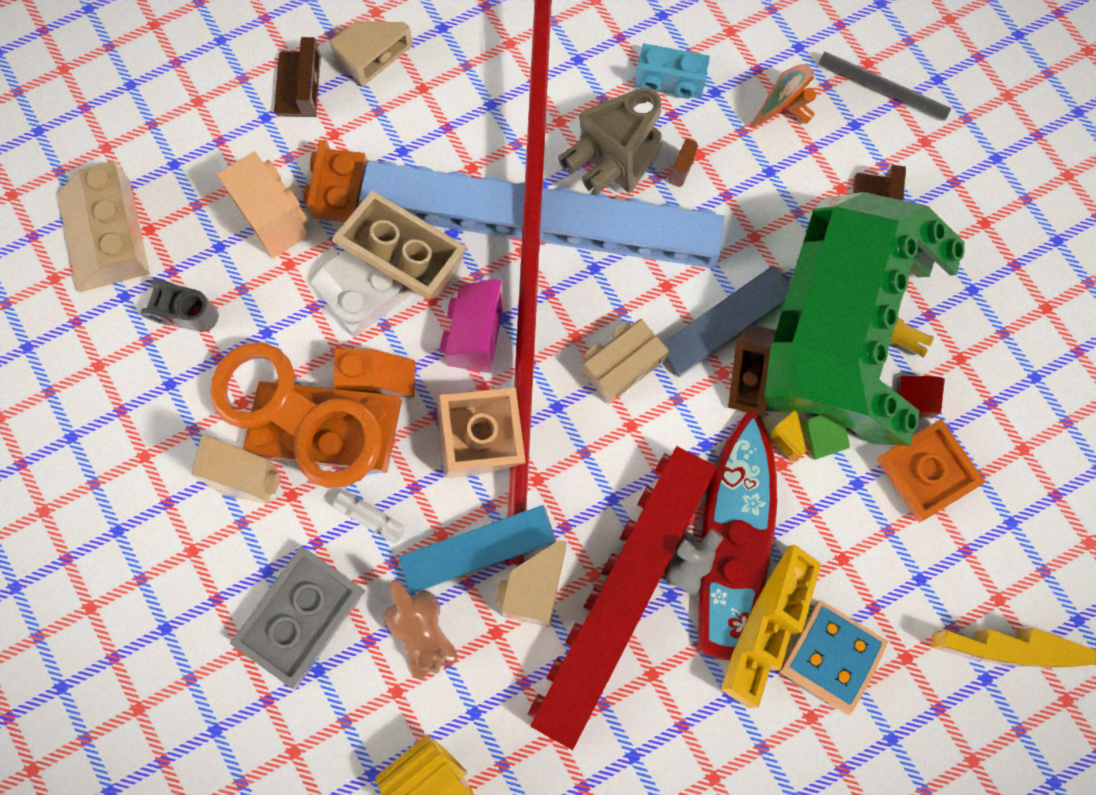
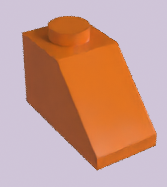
[333,349,416,397]

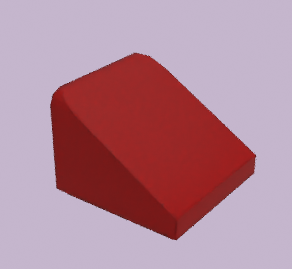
[898,376,945,419]

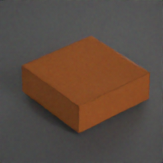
[669,138,698,188]

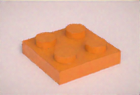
[876,418,986,523]

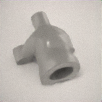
[664,529,724,595]

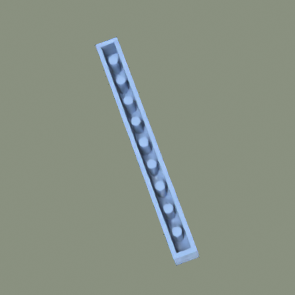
[359,161,725,269]

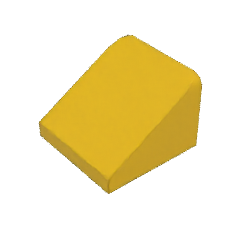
[769,410,806,462]

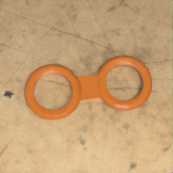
[210,342,382,488]

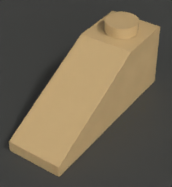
[192,435,280,504]

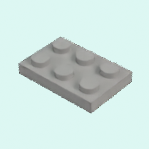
[229,545,366,690]

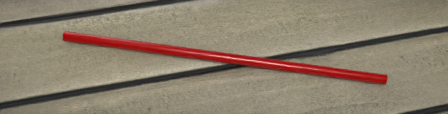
[505,0,552,565]

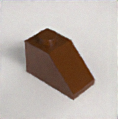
[728,324,776,416]

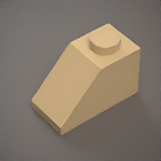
[330,21,413,87]

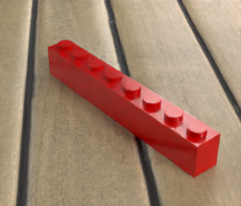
[527,445,717,750]

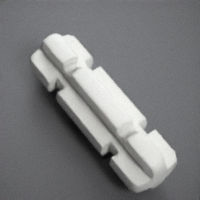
[333,490,405,543]

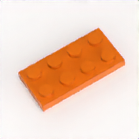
[243,381,402,473]

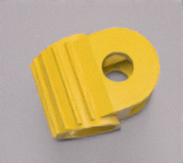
[375,734,474,795]

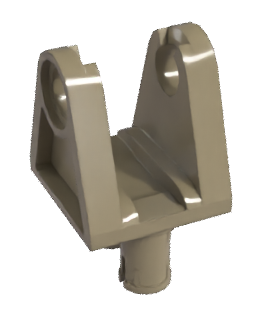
[558,88,662,195]

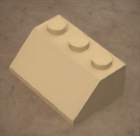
[58,160,150,293]
[332,190,467,300]

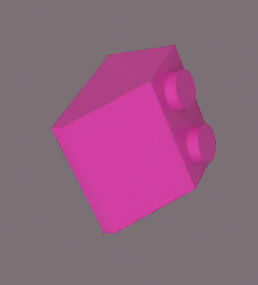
[440,279,504,374]

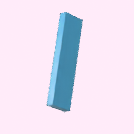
[399,505,557,594]

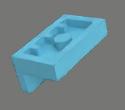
[634,43,710,99]

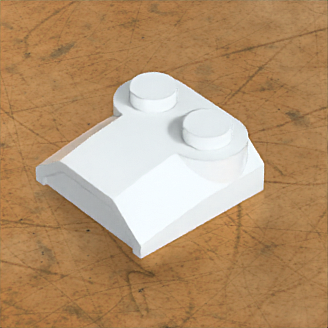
[310,250,412,337]

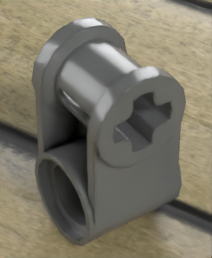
[140,279,219,332]

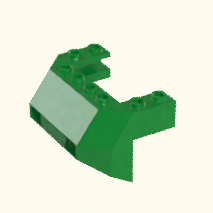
[765,192,965,446]

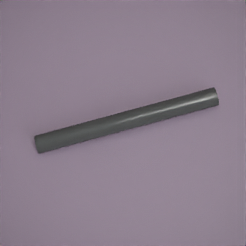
[818,51,951,121]

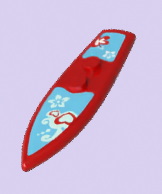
[698,412,778,661]

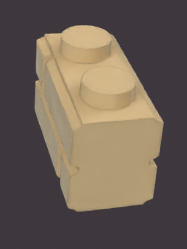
[581,319,669,404]

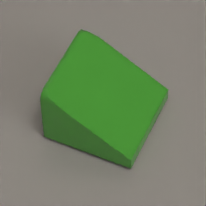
[801,414,850,460]

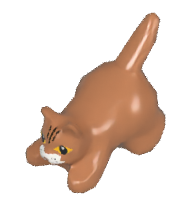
[383,580,458,680]

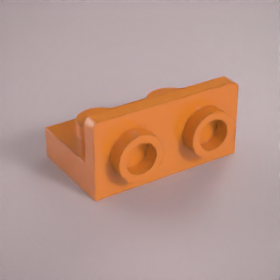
[303,140,367,222]

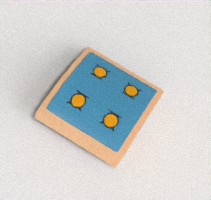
[779,600,889,716]

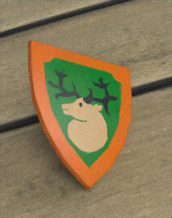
[750,64,816,128]

